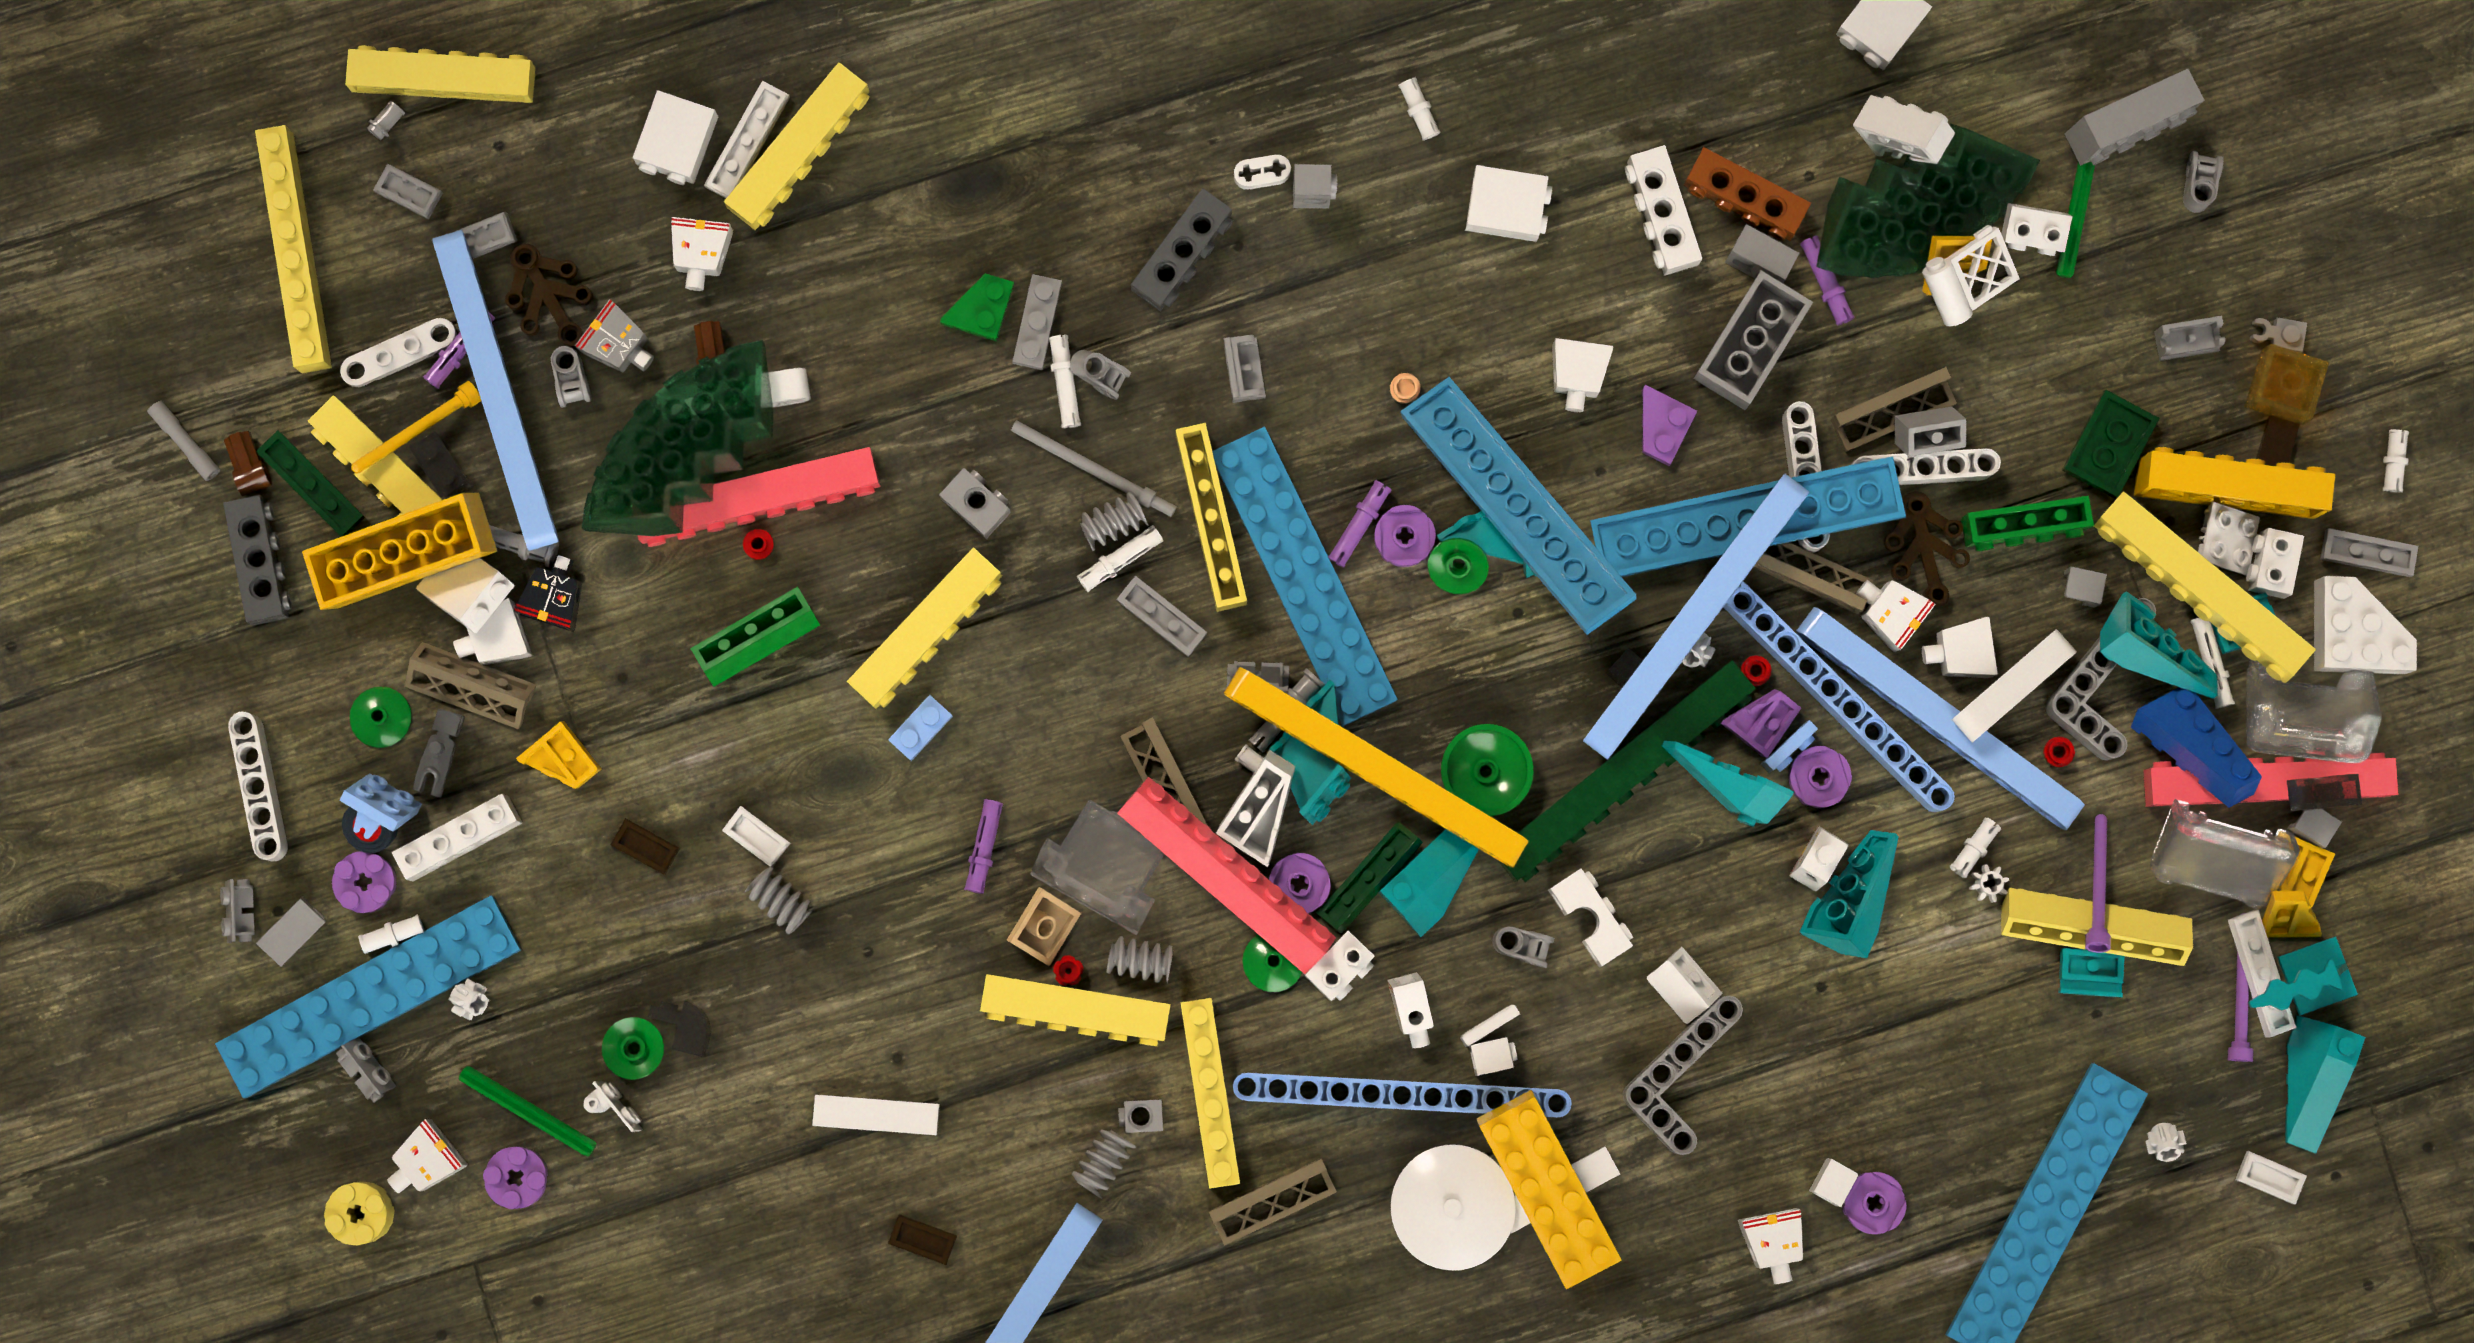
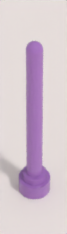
[2085,814,2111,953]
[2228,913,2253,1062]

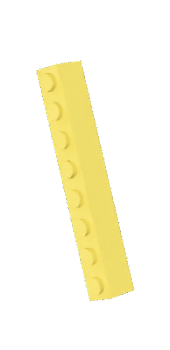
[255,125,332,373]
[2094,491,2316,683]

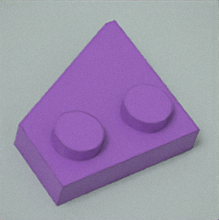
[1642,385,1697,466]
[1721,689,1801,758]

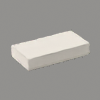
[722,806,791,867]
[1460,1004,1520,1047]
[2235,1151,2307,1204]

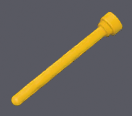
[351,381,481,473]

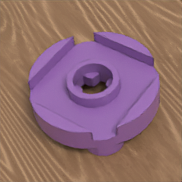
[1374,505,1436,567]
[1788,746,1852,808]
[332,851,396,913]
[1269,853,1330,914]
[483,1147,548,1209]
[1842,1172,1906,1234]

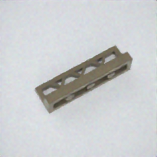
[1831,367,1957,453]
[1753,542,1874,614]
[404,642,536,729]
[1120,717,1208,826]
[1209,1158,1336,1246]

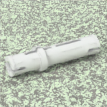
[1049,335,1081,428]
[1077,525,1163,592]
[2191,618,2235,709]

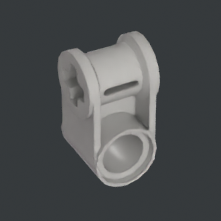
[2183,151,2223,213]
[551,346,592,408]
[1070,350,1131,400]
[1492,927,1555,968]

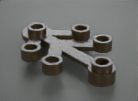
[505,243,593,348]
[1884,491,1970,608]

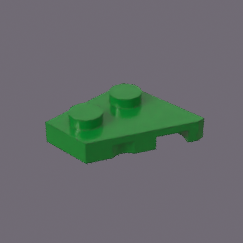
[940,273,1015,341]

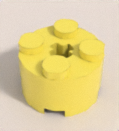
[324,1182,395,1246]

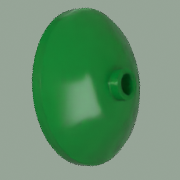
[1441,724,1534,817]

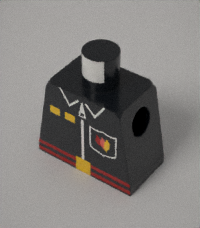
[514,555,582,632]

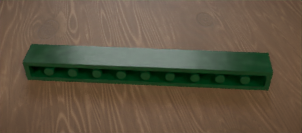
[1496,660,1756,882]

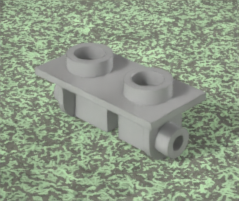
[1227,661,1289,694]
[220,879,255,943]
[336,1038,396,1103]

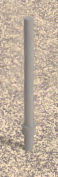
[1011,420,1177,517]

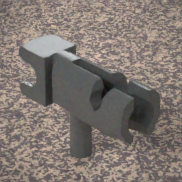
[413,709,465,798]

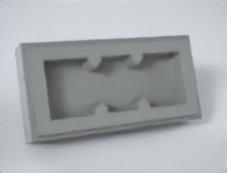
[373,164,443,219]
[457,212,517,259]

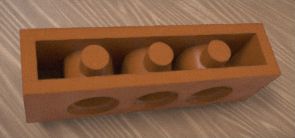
[1683,147,1811,241]

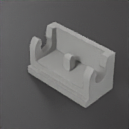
[1725,224,1799,283]
[2154,316,2225,361]
[1224,335,1266,403]
[256,896,326,967]

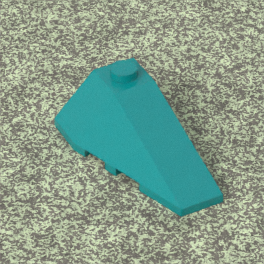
[2100,591,2218,699]
[1662,741,1794,827]
[1378,829,1479,937]
[1800,830,1899,958]
[2285,1015,2366,1153]

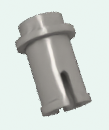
[367,101,405,140]

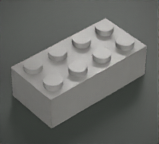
[2065,69,2205,166]
[1693,270,1813,410]

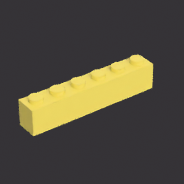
[345,45,535,103]
[724,62,869,231]
[308,395,443,516]
[1176,423,1247,612]
[847,547,1002,709]
[2001,888,2193,966]
[980,974,1170,1046]
[1181,998,1240,1189]

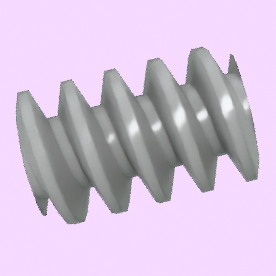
[1080,492,1148,551]
[745,866,811,934]
[1106,936,1173,983]
[1072,1129,1136,1199]

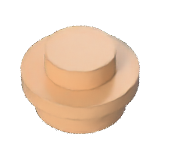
[1390,373,1420,404]

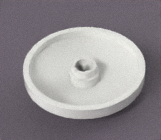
[1391,1145,1515,1270]

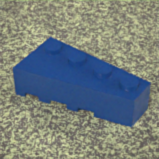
[2131,687,2262,808]

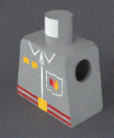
[575,299,654,373]

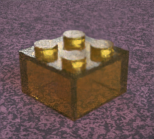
[2244,344,2329,425]

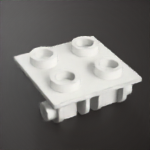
[2198,501,2260,576]
[584,1081,643,1132]

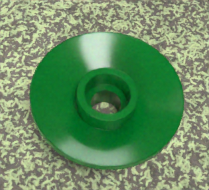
[1428,538,1489,594]
[350,687,412,748]
[1243,935,1302,992]
[602,1017,664,1080]

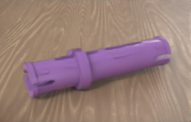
[1800,236,1855,326]
[423,313,495,389]
[1328,480,1392,568]
[964,799,1003,894]

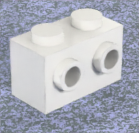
[2001,203,2072,256]
[2246,528,2304,599]
[1305,931,1375,1001]

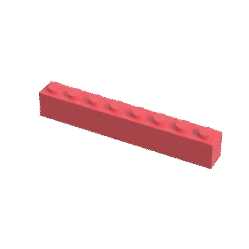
[630,447,880,547]
[2143,753,2398,807]
[1117,777,1336,974]

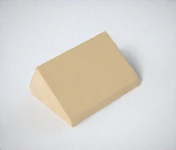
[1007,887,1081,966]

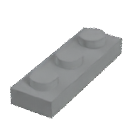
[1013,274,1062,370]
[2320,528,2418,577]
[1116,576,1207,657]

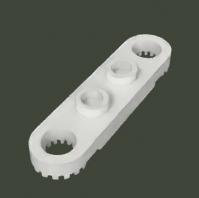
[340,318,457,388]

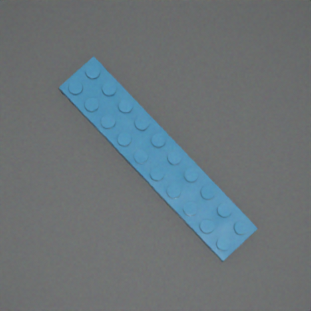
[1401,377,1637,635]
[1212,427,1398,727]
[1590,456,1906,577]
[215,895,522,1098]
[1945,1063,2148,1343]

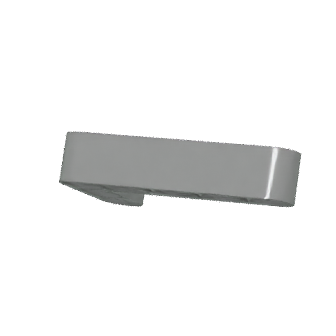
[2046,598,2156,761]
[1623,996,1743,1155]

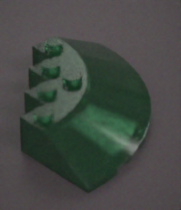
[1816,123,2040,278]
[582,340,774,536]

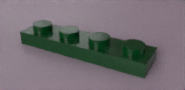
[256,430,365,537]
[1317,821,1423,934]

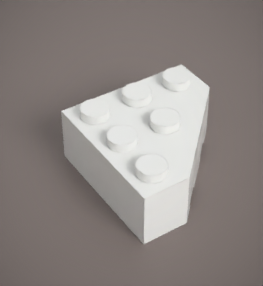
[2314,576,2417,674]

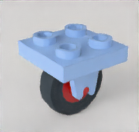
[340,773,422,853]

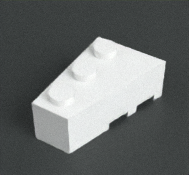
[1853,95,1955,164]
[1216,750,1296,867]

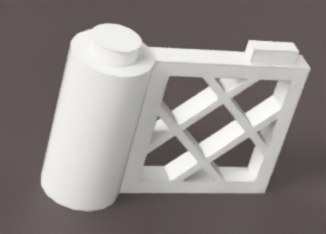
[1922,225,2020,326]

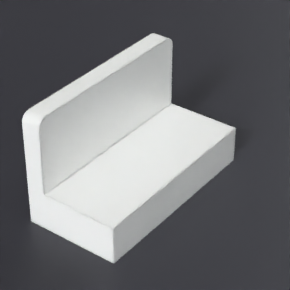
[1647,947,1723,1024]

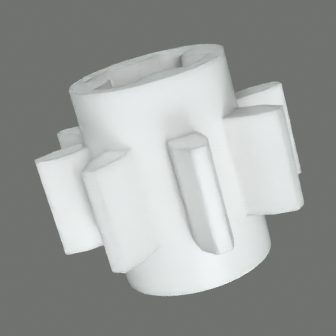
[1682,633,1715,668]
[1969,865,2009,903]
[449,979,489,1020]
[2145,1123,2186,1162]

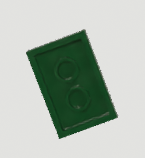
[2062,390,2160,499]

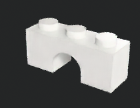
[1548,868,1633,967]

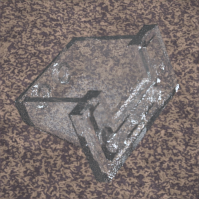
[1030,800,1165,935]

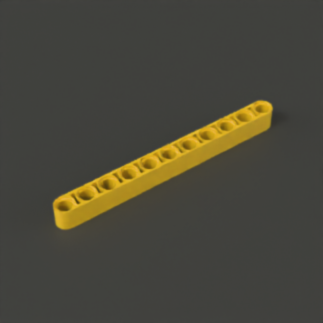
[1224,667,1529,868]

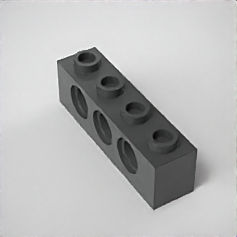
[1131,188,1233,312]
[223,495,292,626]

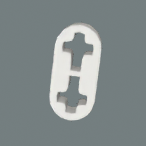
[1234,155,1291,189]

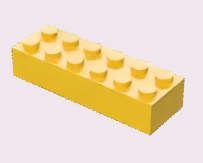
[2134,447,2335,519]
[302,493,497,610]
[1476,1090,1622,1289]

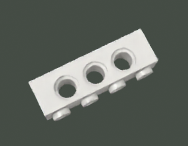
[1625,145,1702,276]
[392,794,522,882]

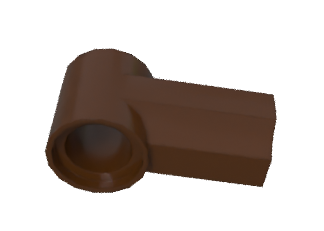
[694,321,732,384]
[224,431,272,496]

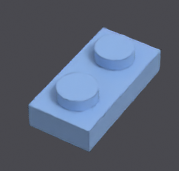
[888,695,953,761]
[1761,720,1818,773]

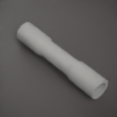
[147,401,220,481]

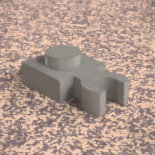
[2250,317,2307,354]

